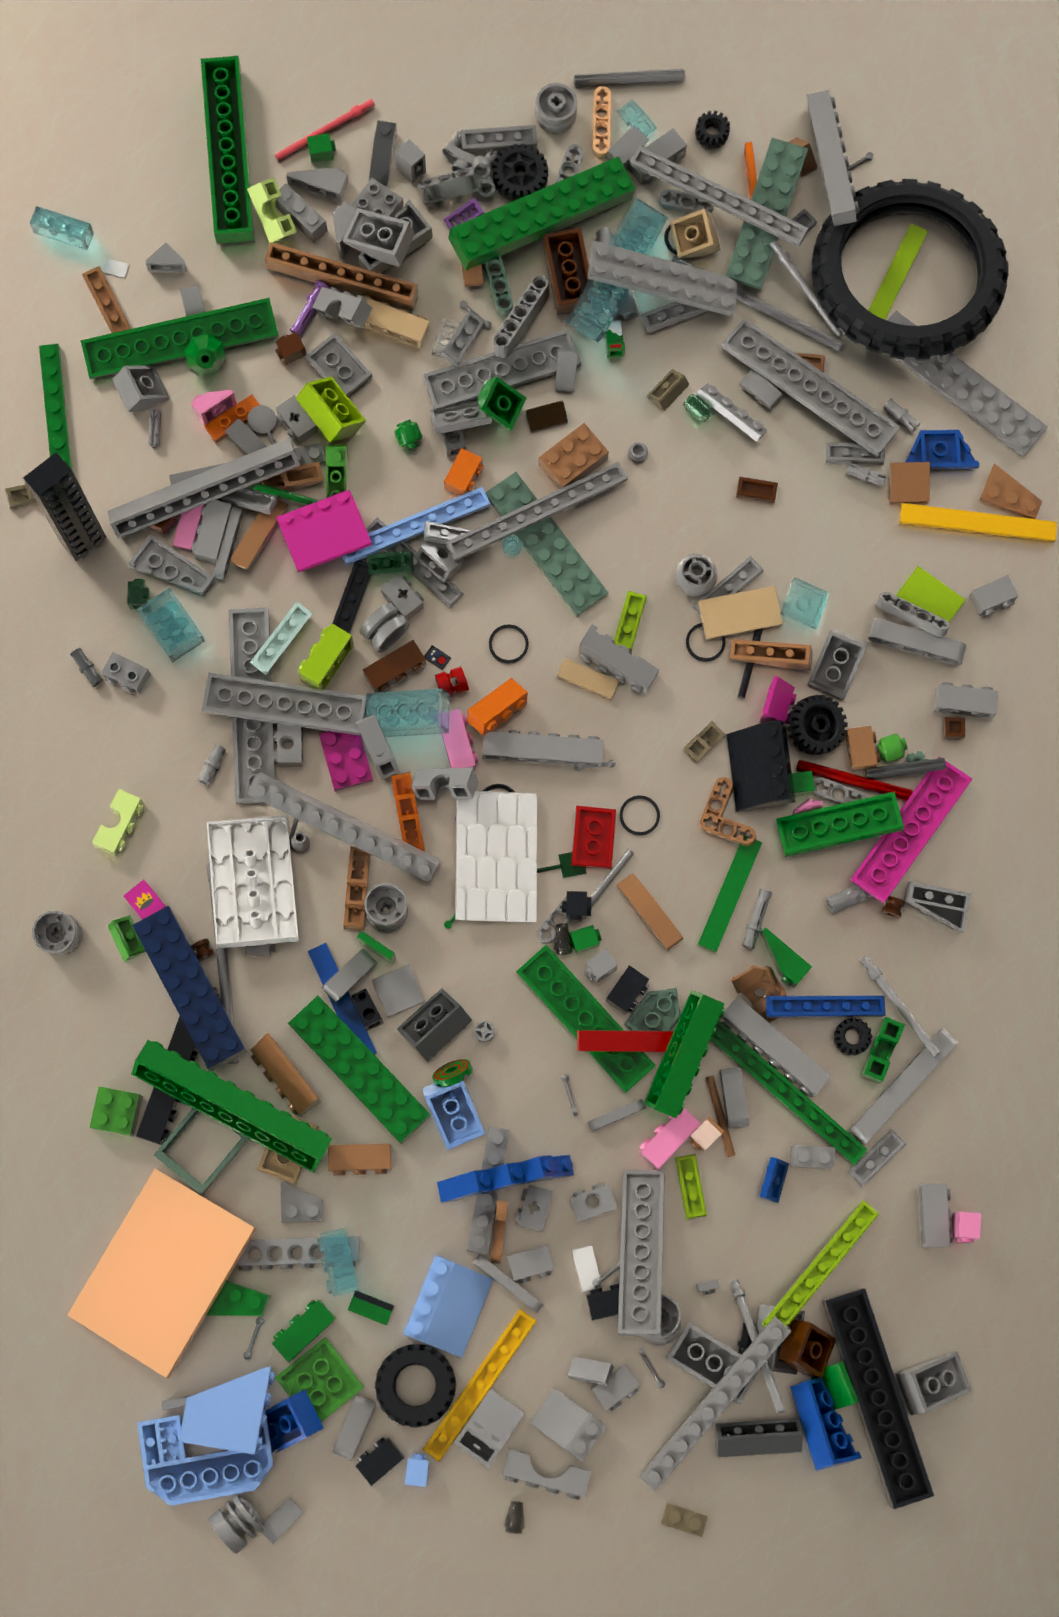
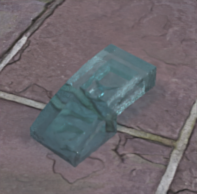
[617,99,657,137]

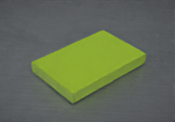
[896,566,966,622]

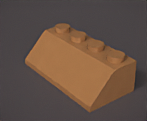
[251,1033,321,1117]

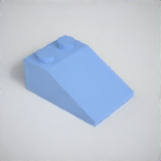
[422,1080,485,1150]

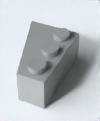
[904,882,971,933]

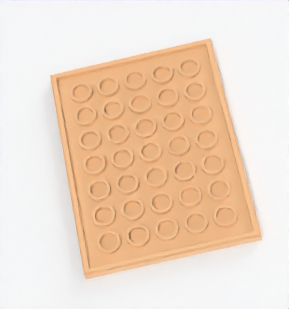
[67,1169,256,1379]

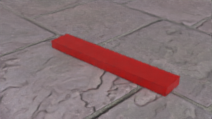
[577,1030,674,1052]

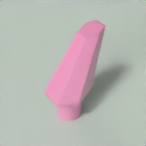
[793,798,823,815]

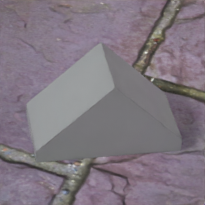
[146,242,187,272]

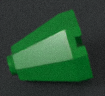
[184,333,226,376]

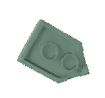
[624,988,681,1031]

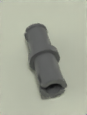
[70,648,103,687]

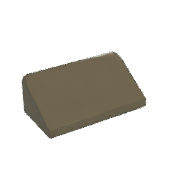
[647,369,689,411]

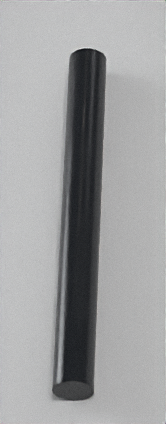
[737,629,763,699]

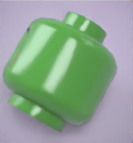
[877,734,908,762]

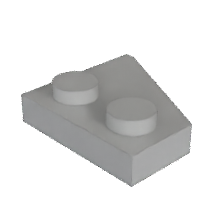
[281,1182,324,1223]

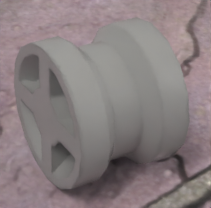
[474,1021,495,1043]

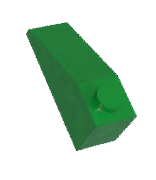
[761,927,812,988]

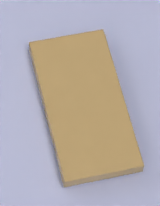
[698,586,783,640]

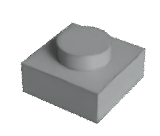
[696,1279,720,1295]

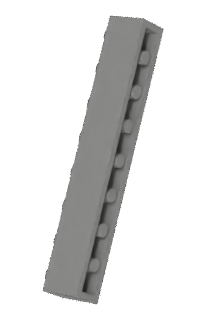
[807,90,859,226]

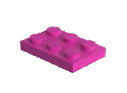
[319,731,373,791]

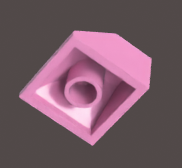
[191,390,237,425]

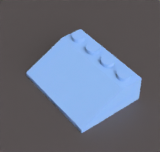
[404,1255,493,1358]

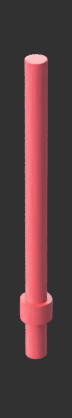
[274,99,375,161]

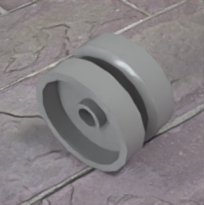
[535,83,577,134]
[359,603,410,653]

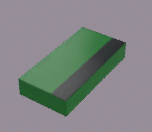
[348,1290,394,1326]

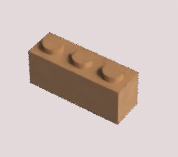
[328,1144,391,1175]

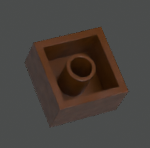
[778,1319,836,1379]

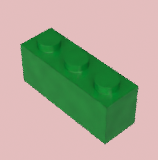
[271,1299,337,1363]

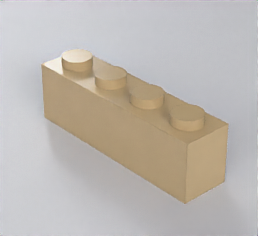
[360,295,430,349]

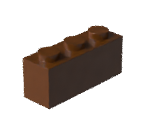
[363,640,426,694]

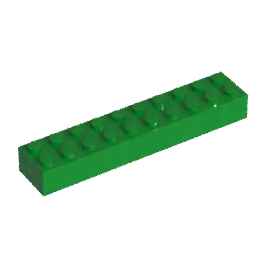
[201,56,255,244]
[448,156,636,271]
[131,1040,332,1173]

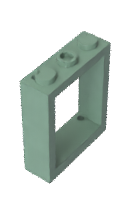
[154,1108,250,1196]

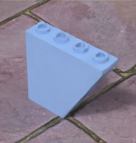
[178,1366,275,1455]

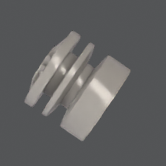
[364,883,408,933]
[32,911,82,955]
[642,1294,681,1345]
[208,1494,265,1554]

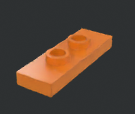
[204,395,260,443]

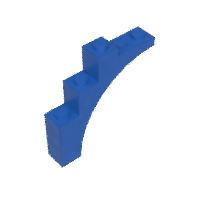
[437,1155,574,1203]

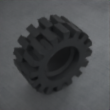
[695,111,730,149]
[834,1017,872,1055]

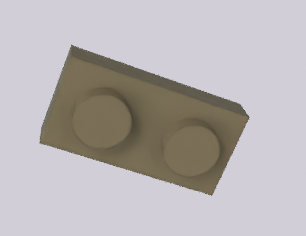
[661,1502,708,1537]

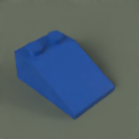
[266,1390,324,1455]

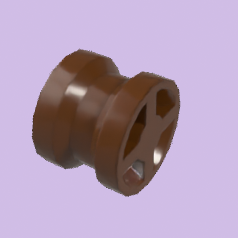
[881,896,905,918]
[191,938,215,961]

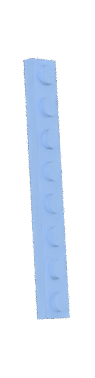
[342,487,490,565]

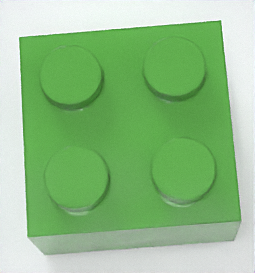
[90,1087,143,1137]

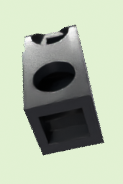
[351,988,384,1031]

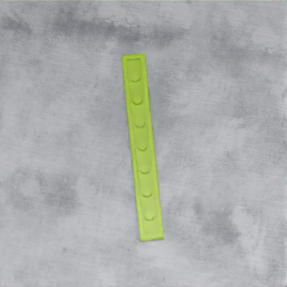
[761,1200,879,1327]

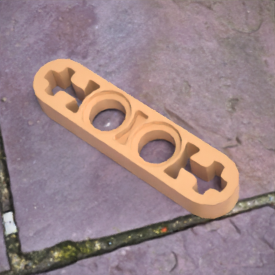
[593,86,611,158]

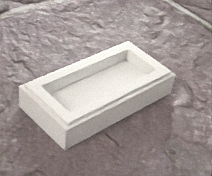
[572,1245,602,1292]

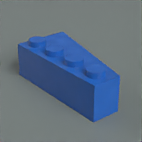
[791,1378,862,1471]

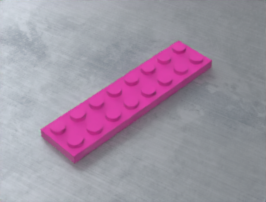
[850,757,972,904]

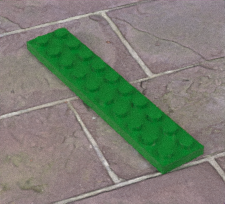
[80,298,279,379]

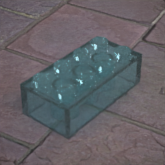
[366,688,450,737]

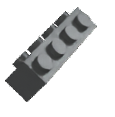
[715,1418,803,1457]

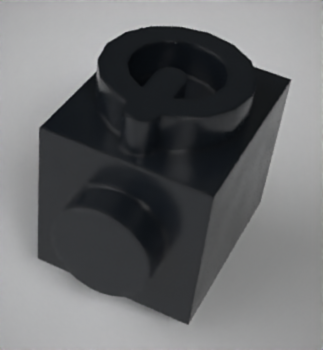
[562,891,592,922]

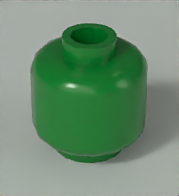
[394,419,423,450]

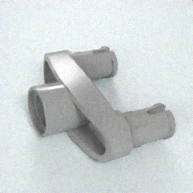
[442,131,499,172]

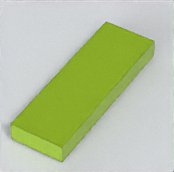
[614,591,647,651]
[675,1154,707,1219]

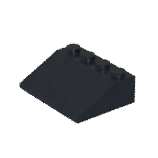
[727,720,795,812]

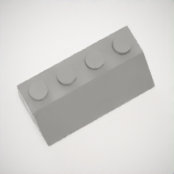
[665,1322,761,1404]

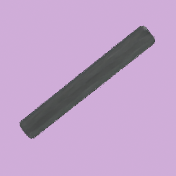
[866,758,946,779]

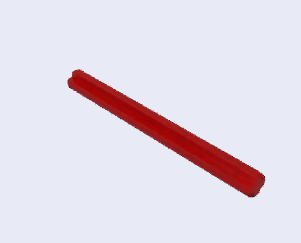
[796,760,913,800]

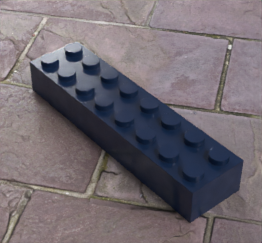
[132,905,248,1071]

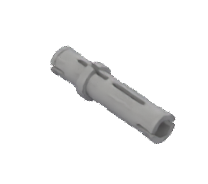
[742,889,772,950]

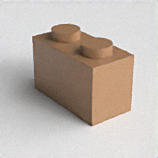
[845,726,880,772]

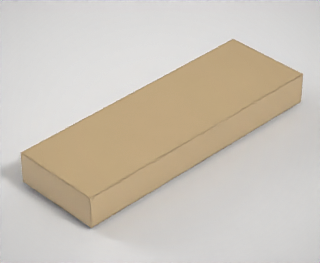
[557,658,619,700]

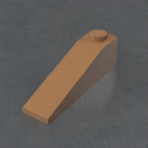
[730,639,813,671]

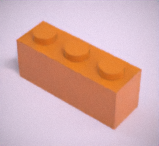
[467,678,528,736]

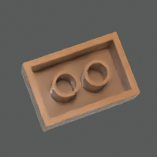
[538,423,609,489]

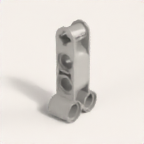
[418,156,495,204]

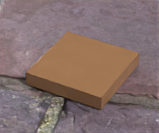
[890,462,930,502]

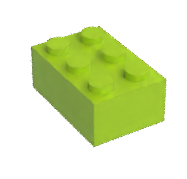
[296,376,366,442]
[298,623,354,690]

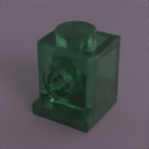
[127,579,150,610]

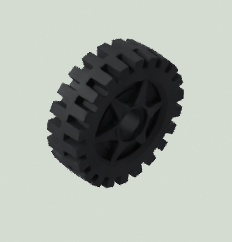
[492,143,548,202]
[787,695,848,755]

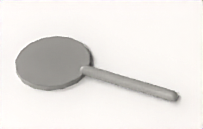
[247,405,277,444]

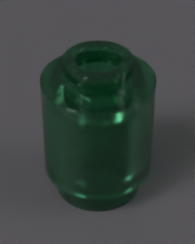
[683,394,712,422]

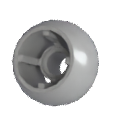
[675,554,717,597]

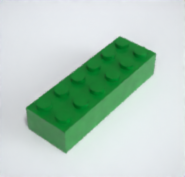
[644,990,725,1119]

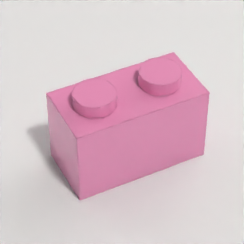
[952,1212,981,1243]

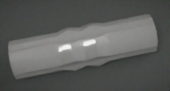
[826,885,872,913]

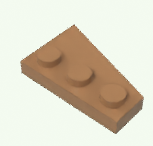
[980,463,1042,519]

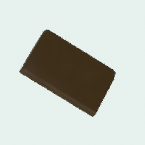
[526,401,568,433]

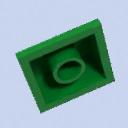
[478,376,527,431]

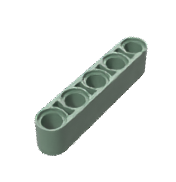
[484,255,513,318]

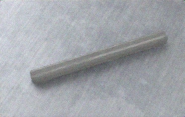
[574,69,685,86]

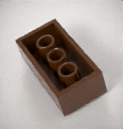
[543,228,596,314]

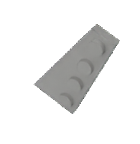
[127,535,215,595]

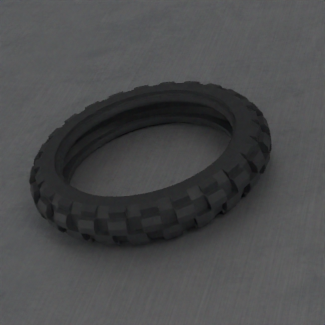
[811,179,1009,360]

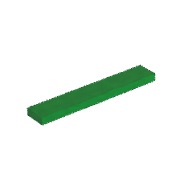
[698,835,762,953]

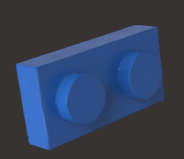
[760,1157,789,1203]

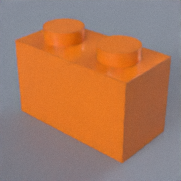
[444,448,484,495]

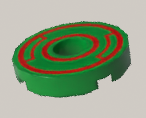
[432,1059,473,1087]

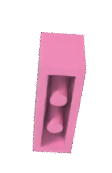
[437,709,479,770]
[640,1108,701,1170]

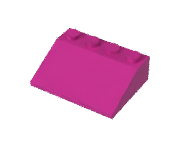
[276,490,372,573]

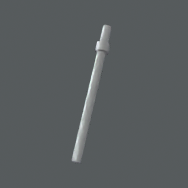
[770,240,844,338]
[860,955,941,1057]

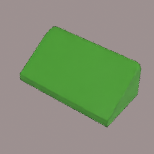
[108,915,146,961]

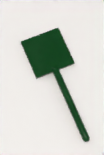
[537,852,587,878]

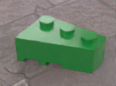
[206,1280,271,1316]

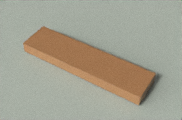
[82,266,131,333]

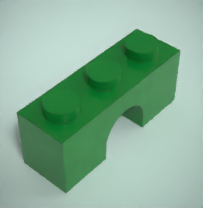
[860,1017,905,1084]

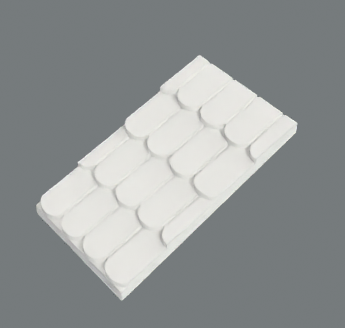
[455,791,537,922]
[206,815,299,949]

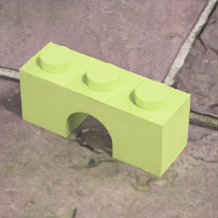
[247,177,297,243]
[92,789,144,856]

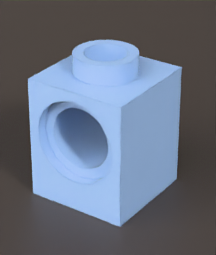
[405,1454,429,1487]

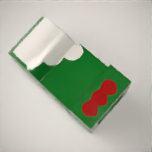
[604,320,625,358]

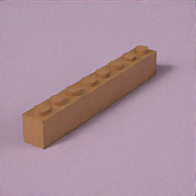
[265,242,418,311]

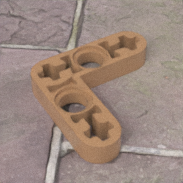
[700,777,756,846]
[491,1200,508,1264]

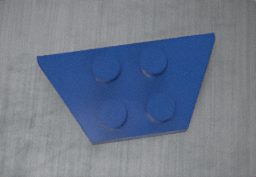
[906,430,979,470]

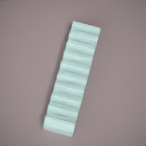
[250,602,312,675]

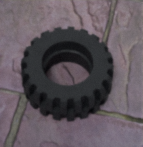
[375,1344,456,1427]

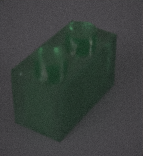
[367,551,414,576]

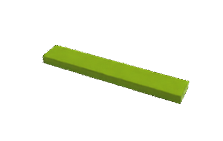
[868,223,928,320]

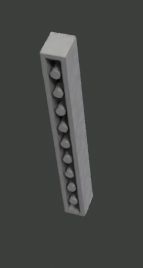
[107,438,300,538]
[247,772,441,882]

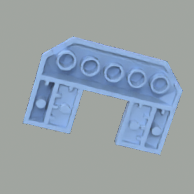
[137,1410,274,1506]

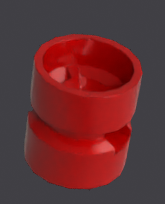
[435,666,469,699]

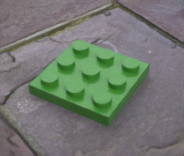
[275,1337,364,1422]

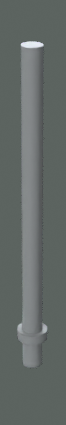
[730,1280,785,1413]

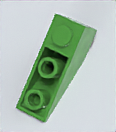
[326,444,347,498]

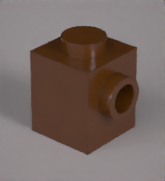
[275,332,307,365]

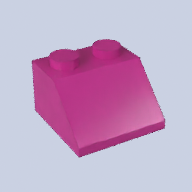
[759,676,797,724]

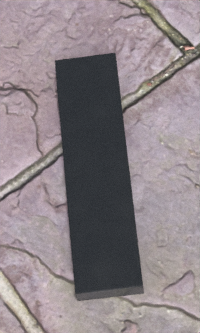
[332,560,375,634]

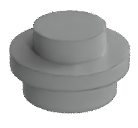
[629,442,648,462]

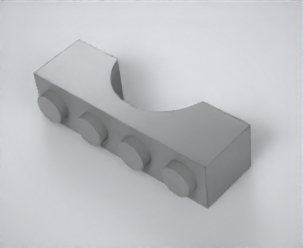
[502,1448,591,1500]

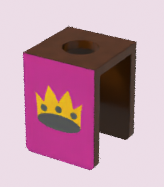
[123,879,166,920]

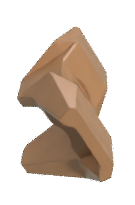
[731,965,786,1023]

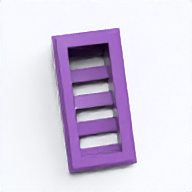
[443,197,485,229]

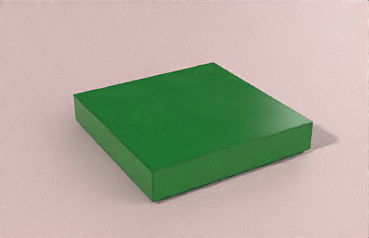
[357,931,396,965]
[810,1361,859,1410]

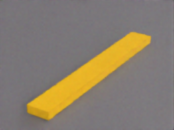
[899,503,1057,542]
[422,1309,537,1462]

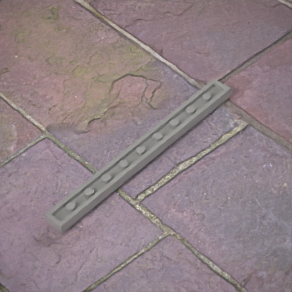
[630,146,808,247]
[446,462,628,561]
[640,1316,791,1491]

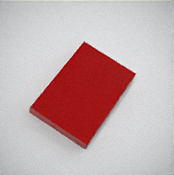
[571,806,616,870]

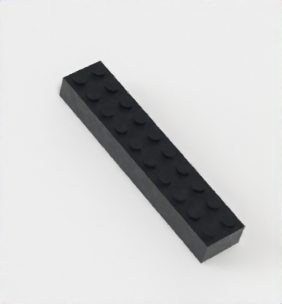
[23,452,106,561]
[822,1288,934,1509]

